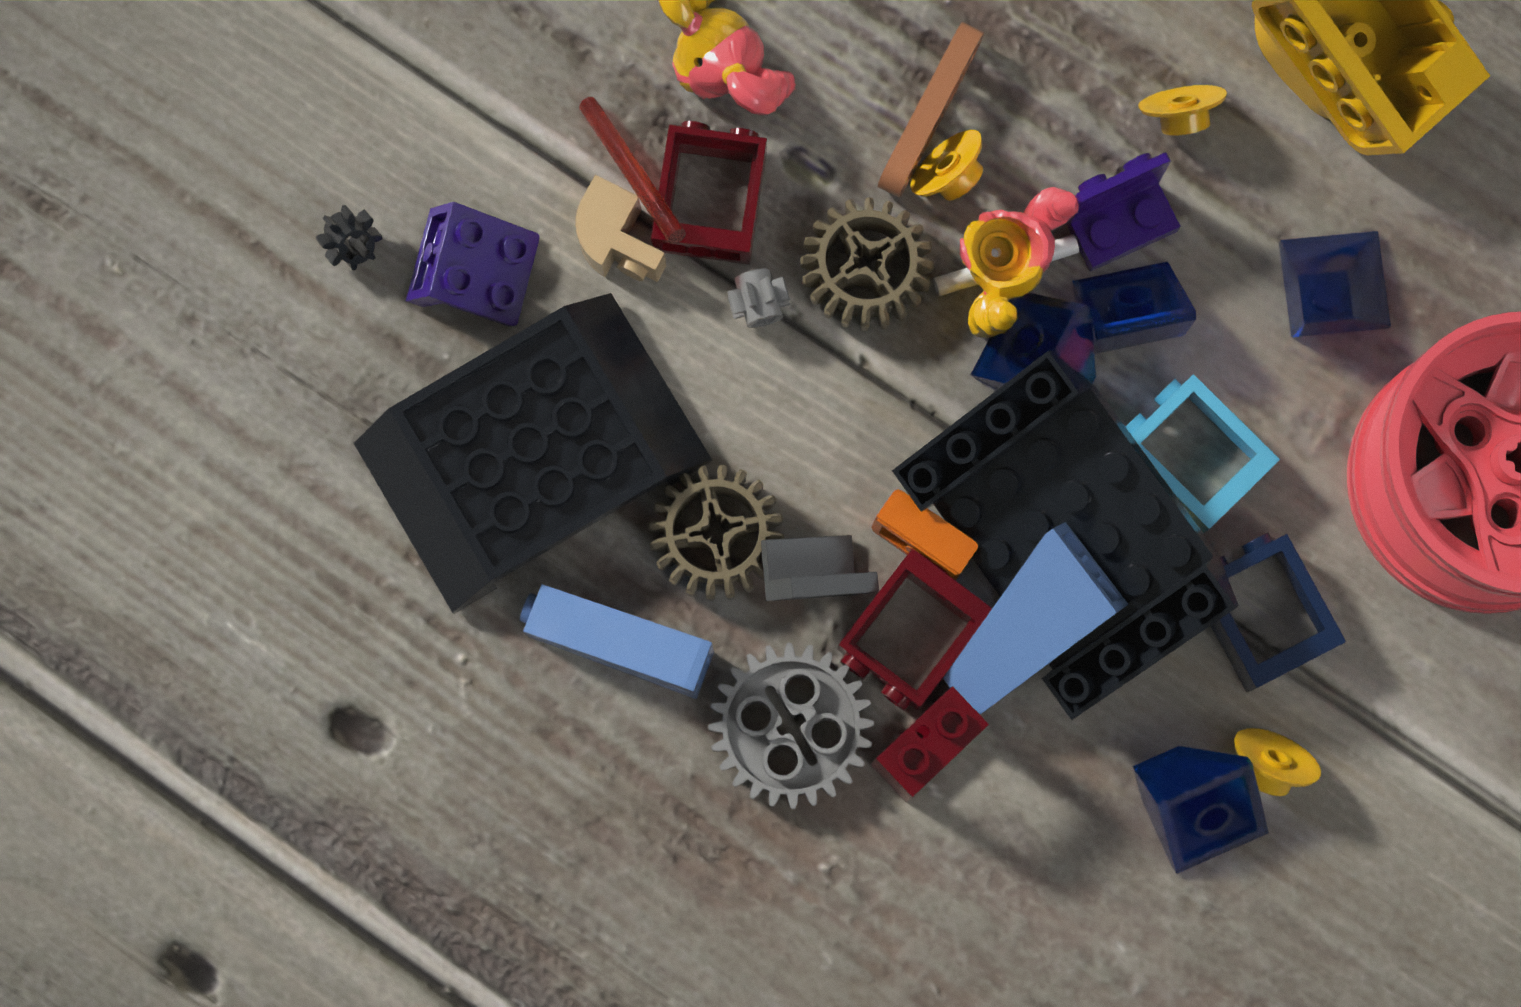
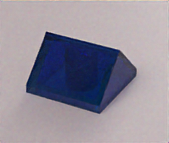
[1072,261,1196,355]

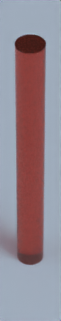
[579,97,686,244]

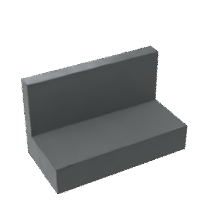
[761,535,879,602]

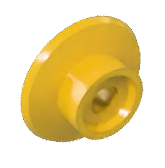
[1138,85,1227,135]
[910,130,983,201]
[1234,728,1321,796]

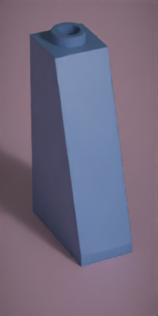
[943,522,1128,715]
[520,584,714,699]

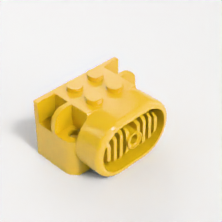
[1252,0,1490,155]

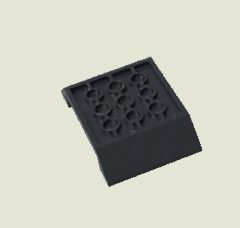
[354,293,712,614]
[892,350,1239,720]

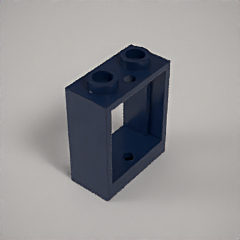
[1211,533,1346,692]

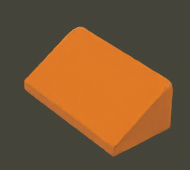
[871,489,978,581]

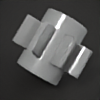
[728,268,790,328]

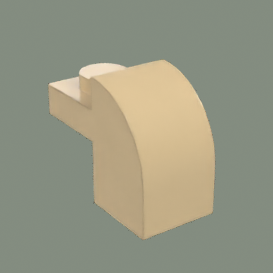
[575,175,667,282]

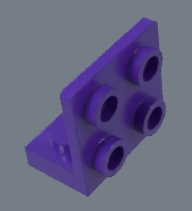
[1066,152,1181,272]
[406,201,540,327]

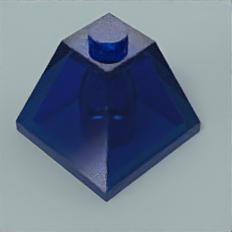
[1279,231,1391,337]
[970,293,1096,390]
[1132,746,1269,874]

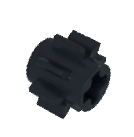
[316,205,382,271]

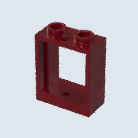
[651,121,767,265]
[837,548,992,711]
[871,686,989,802]

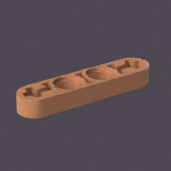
[877,22,984,198]

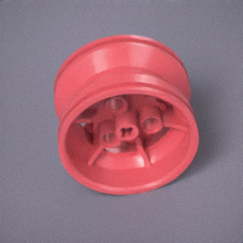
[1347,312,1521,614]

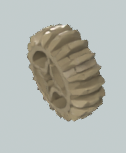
[800,197,934,331]
[649,465,784,601]

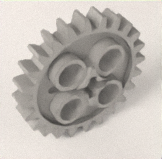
[708,643,874,809]

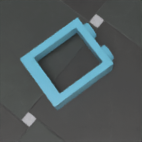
[1126,374,1280,533]

